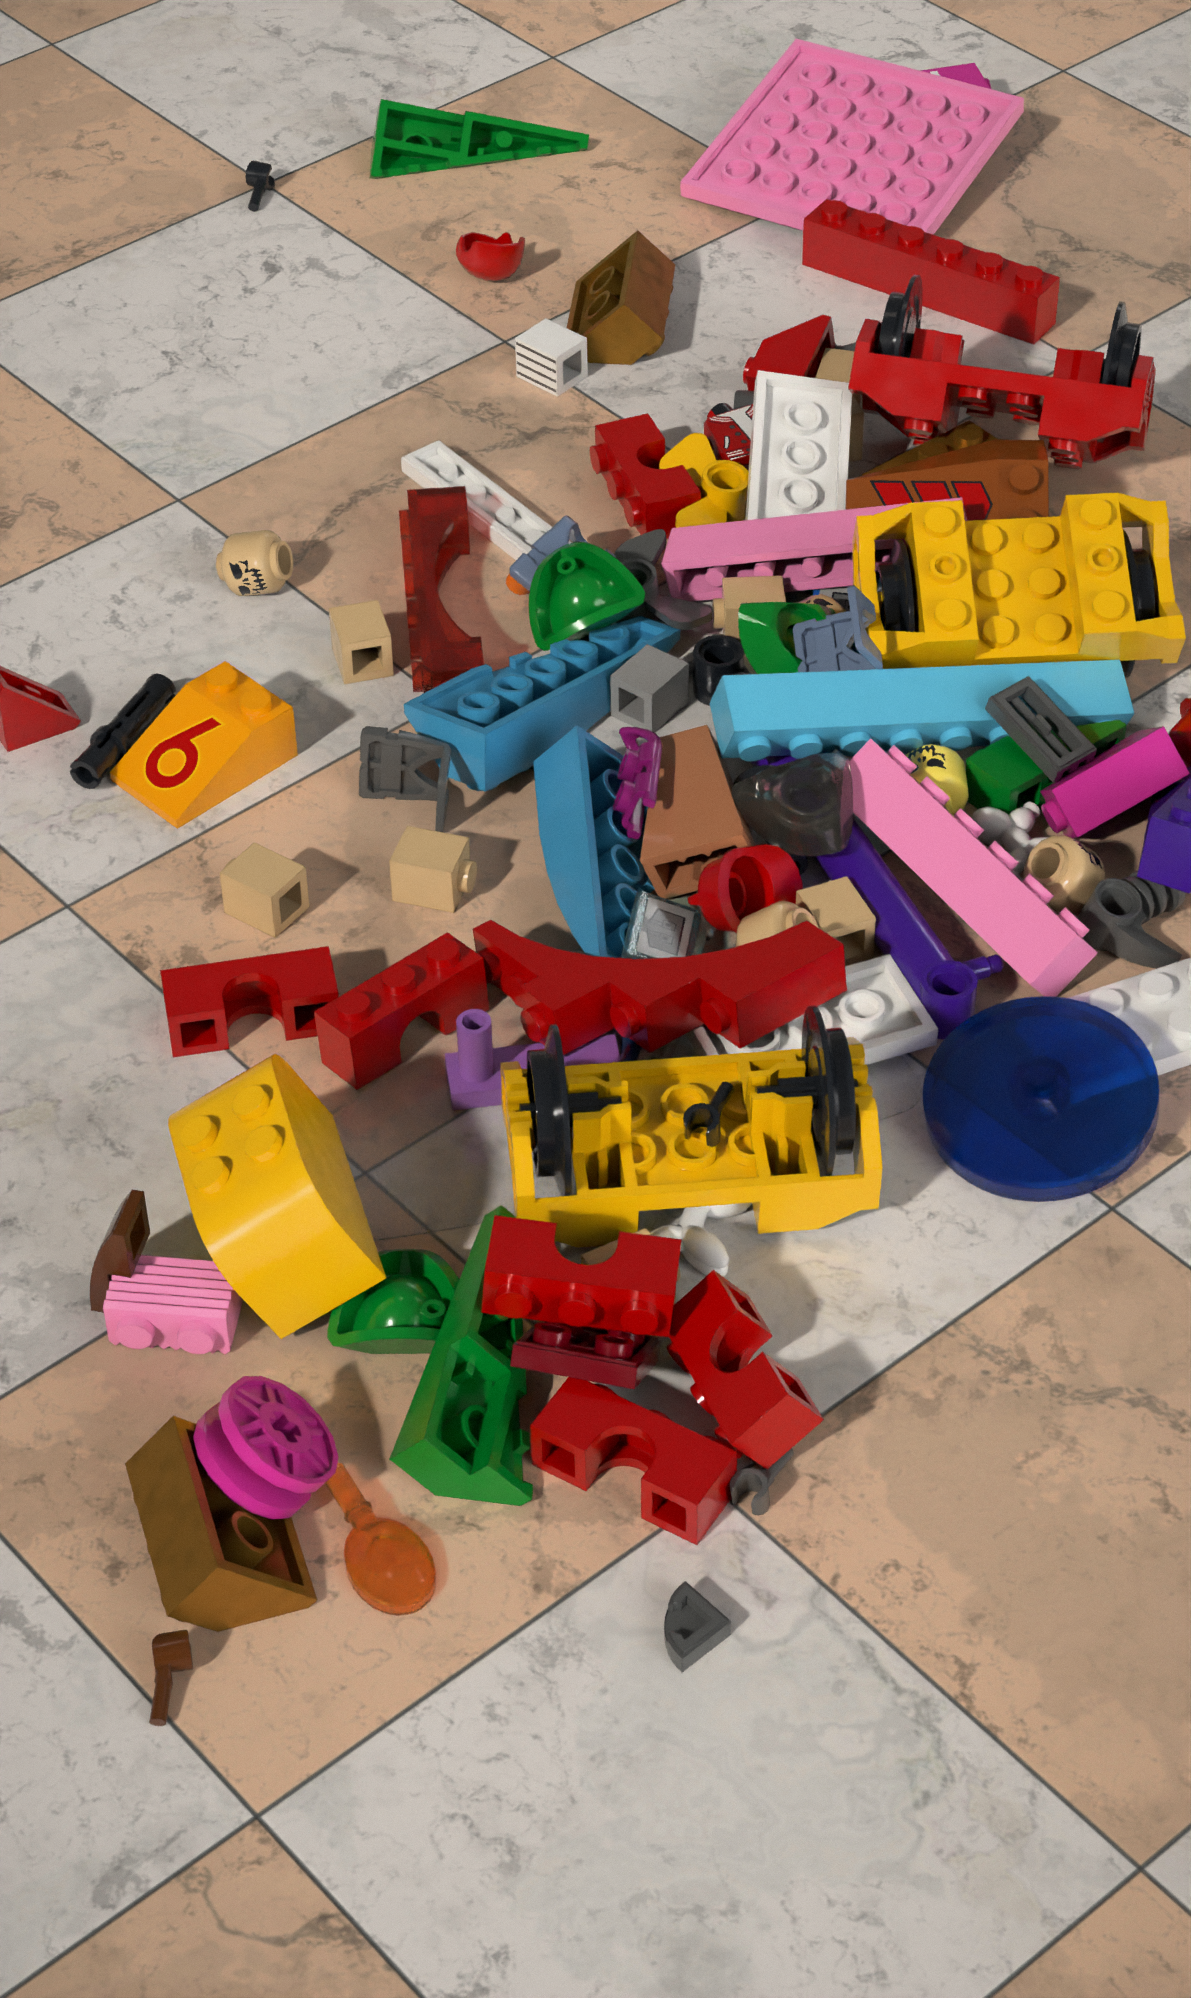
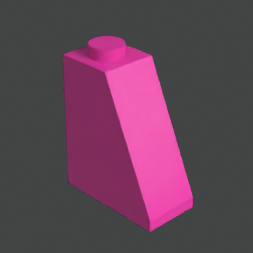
[1040,726,1190,838]

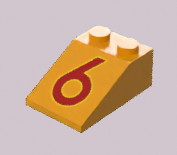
[110,661,298,829]

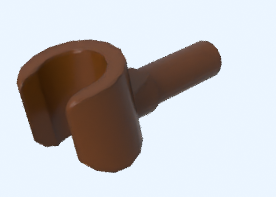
[149,1630,193,1726]

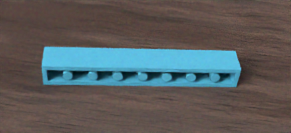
[709,659,1135,761]

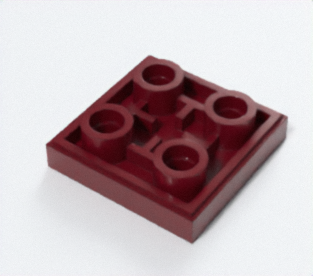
[510,1321,662,1390]

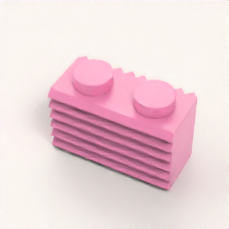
[103,1255,243,1355]

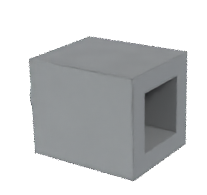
[610,644,689,733]

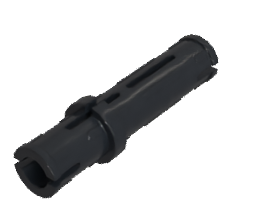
[70,673,176,789]

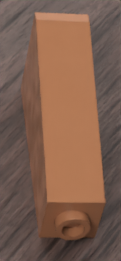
[640,725,755,900]

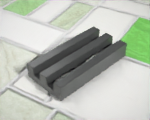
[985,676,1097,783]

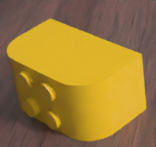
[168,1054,386,1339]

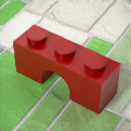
[590,413,701,539]
[314,932,489,1090]
[160,946,339,1058]
[481,1215,682,1337]
[666,1270,824,1469]
[530,1377,737,1545]

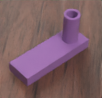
[445,1009,620,1111]

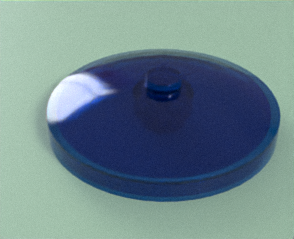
[922,996,1160,1202]

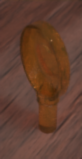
[325,1463,436,1616]

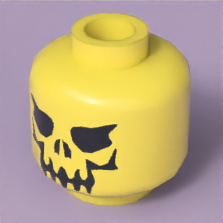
[906,744,969,815]

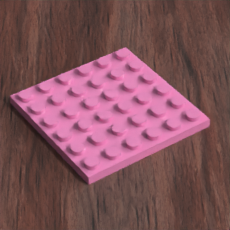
[680,39,1024,235]

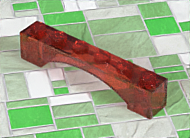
[399,486,484,694]

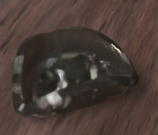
[732,752,853,856]

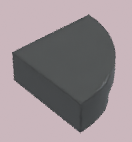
[664,1581,731,1672]

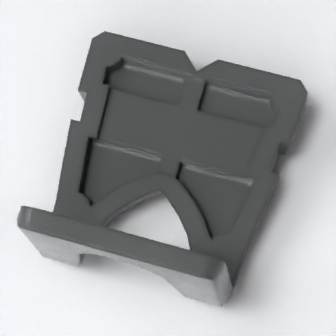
[359,726,451,832]

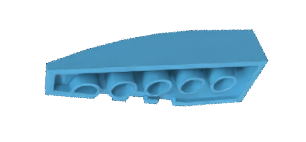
[404,616,681,792]
[533,725,655,959]

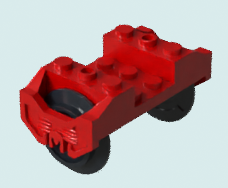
[848,275,1156,469]

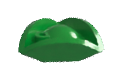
[529,542,645,651]
[738,602,836,674]
[327,1249,460,1354]

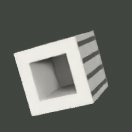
[515,318,588,397]

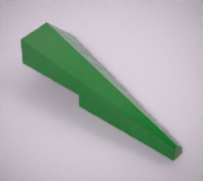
[369,99,589,179]
[389,1205,533,1506]

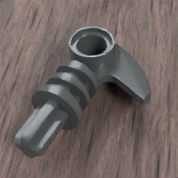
[1077,870,1186,969]

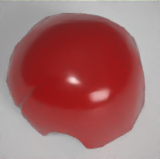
[456,232,525,282]

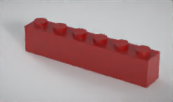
[802,199,1060,345]

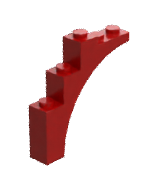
[473,920,847,1055]

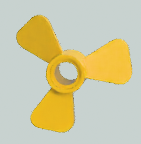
[659,433,749,528]

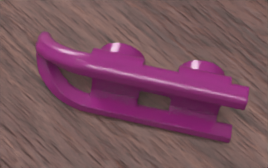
[613,727,662,839]

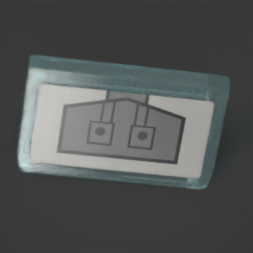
[621,891,701,959]

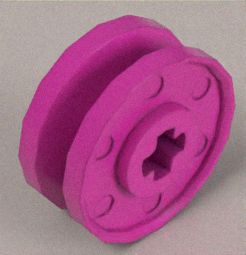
[193,1376,339,1520]

